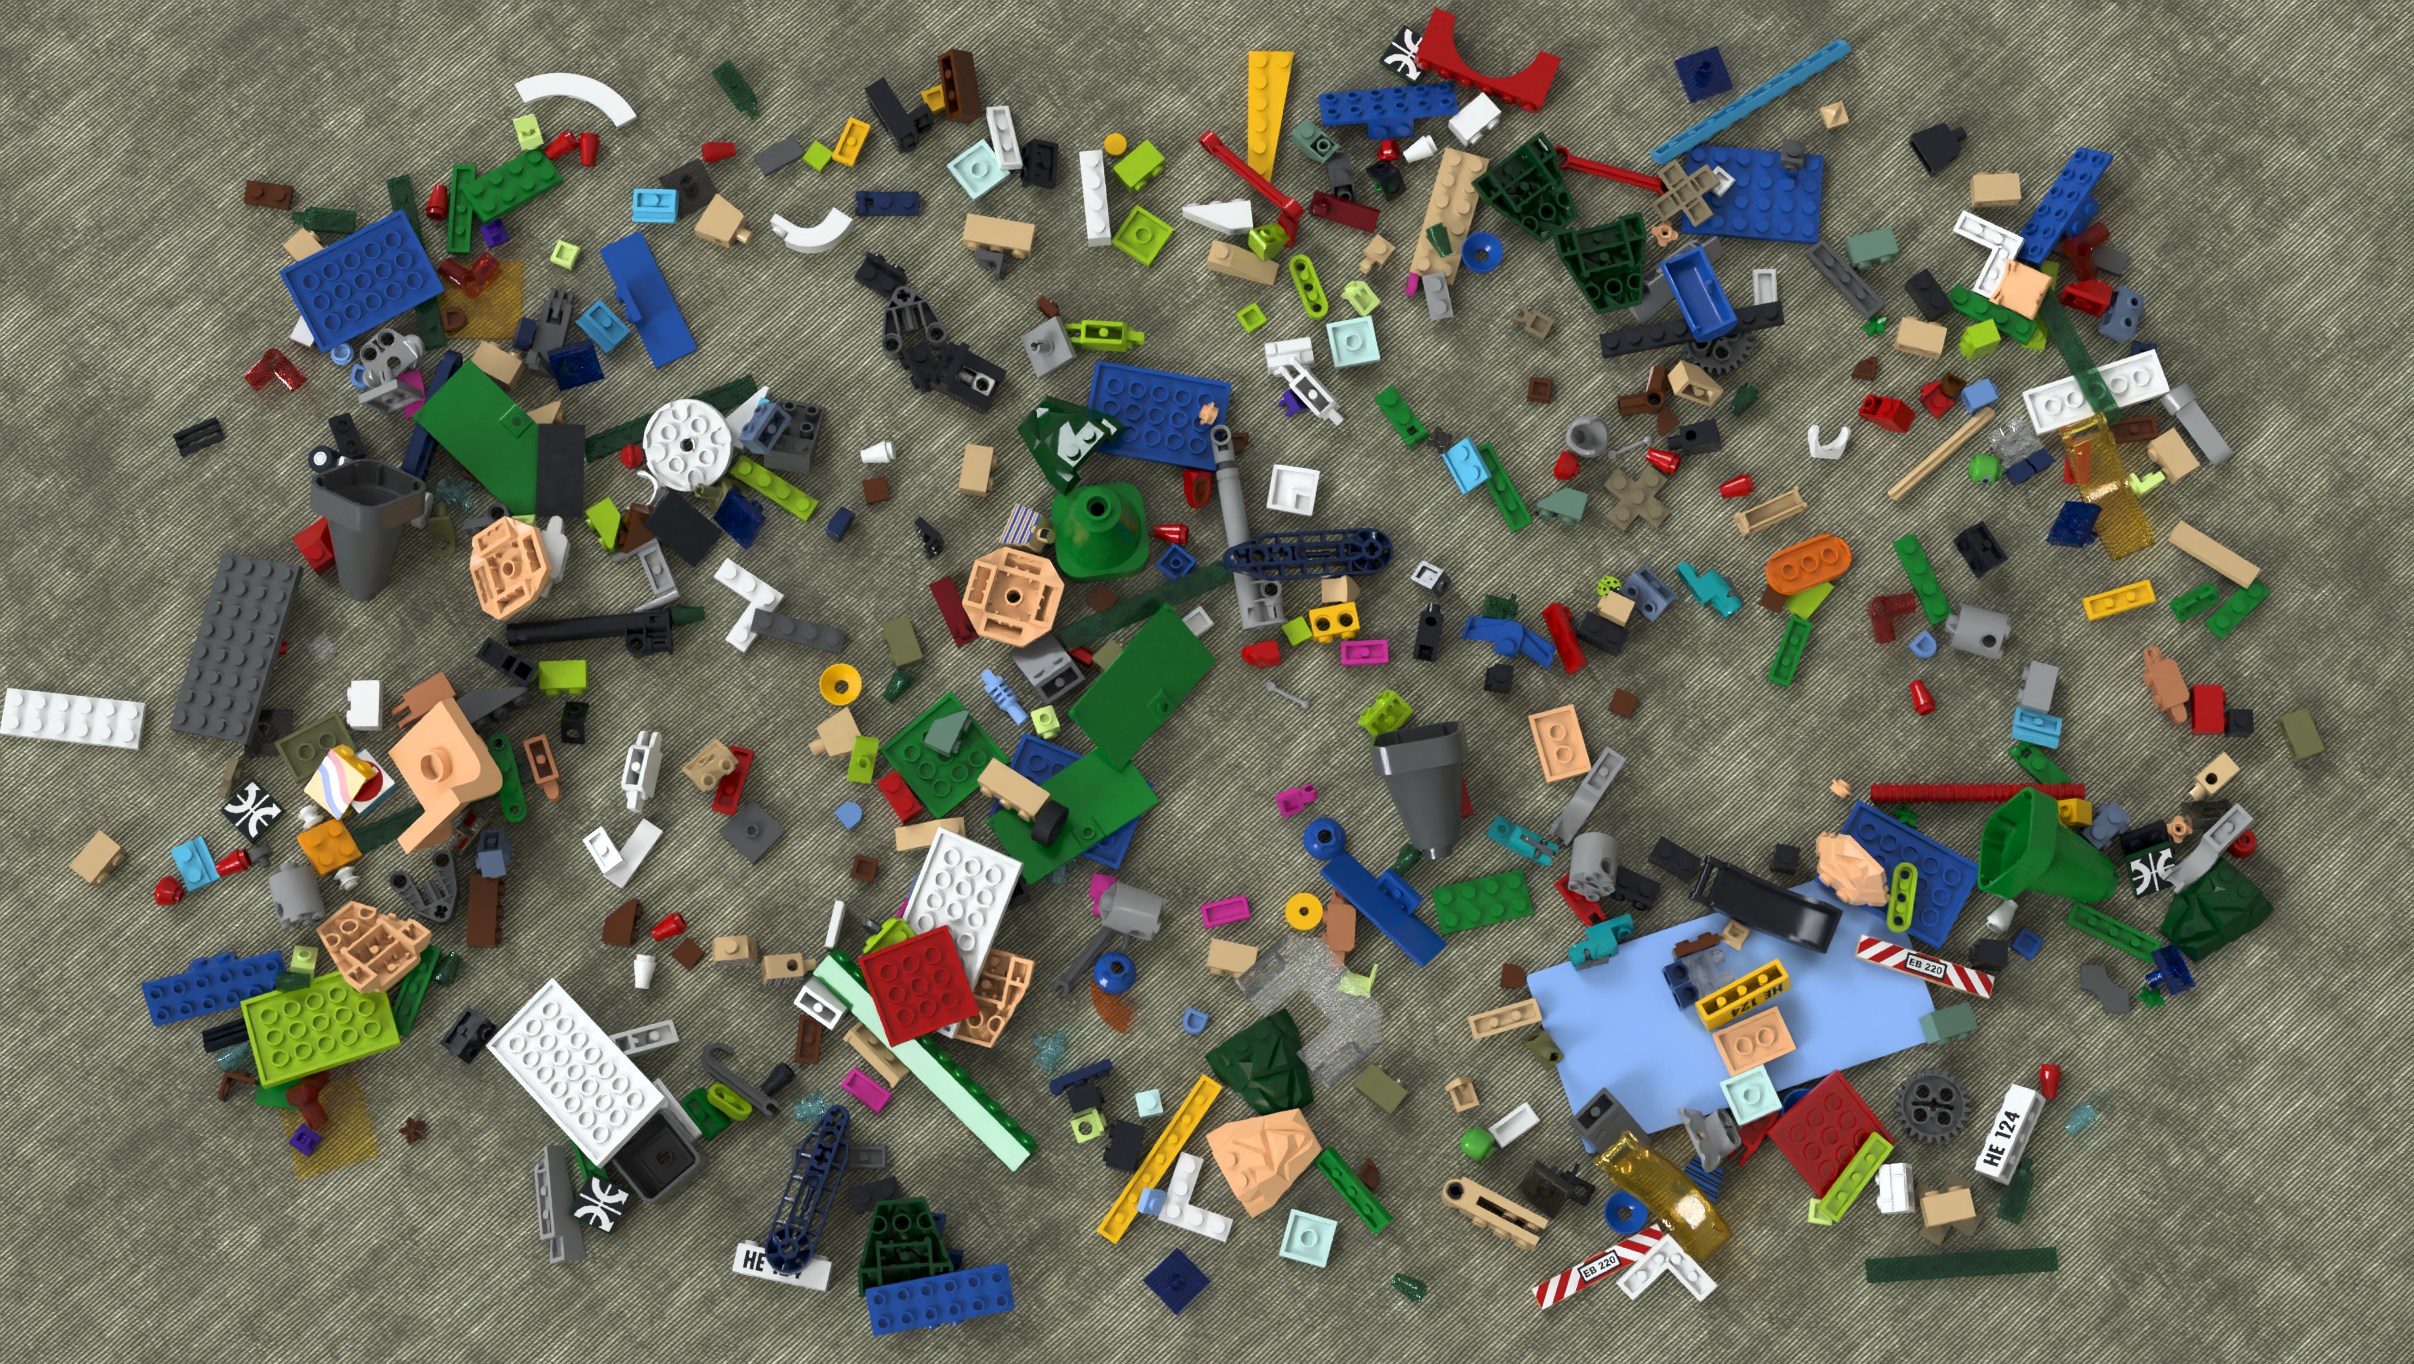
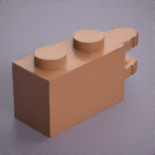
[391,671,460,729]
[523,734,563,803]

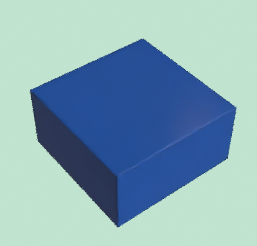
[1156,543,1197,585]

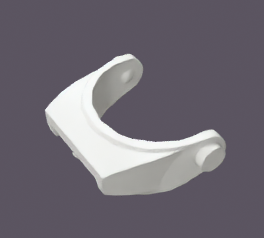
[1808,425,1851,459]
[626,470,668,510]

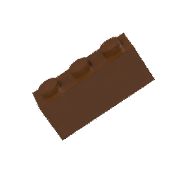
[937,49,982,124]
[466,874,505,949]

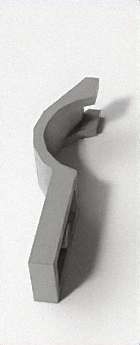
[1548,746,1627,846]
[2161,803,2256,894]

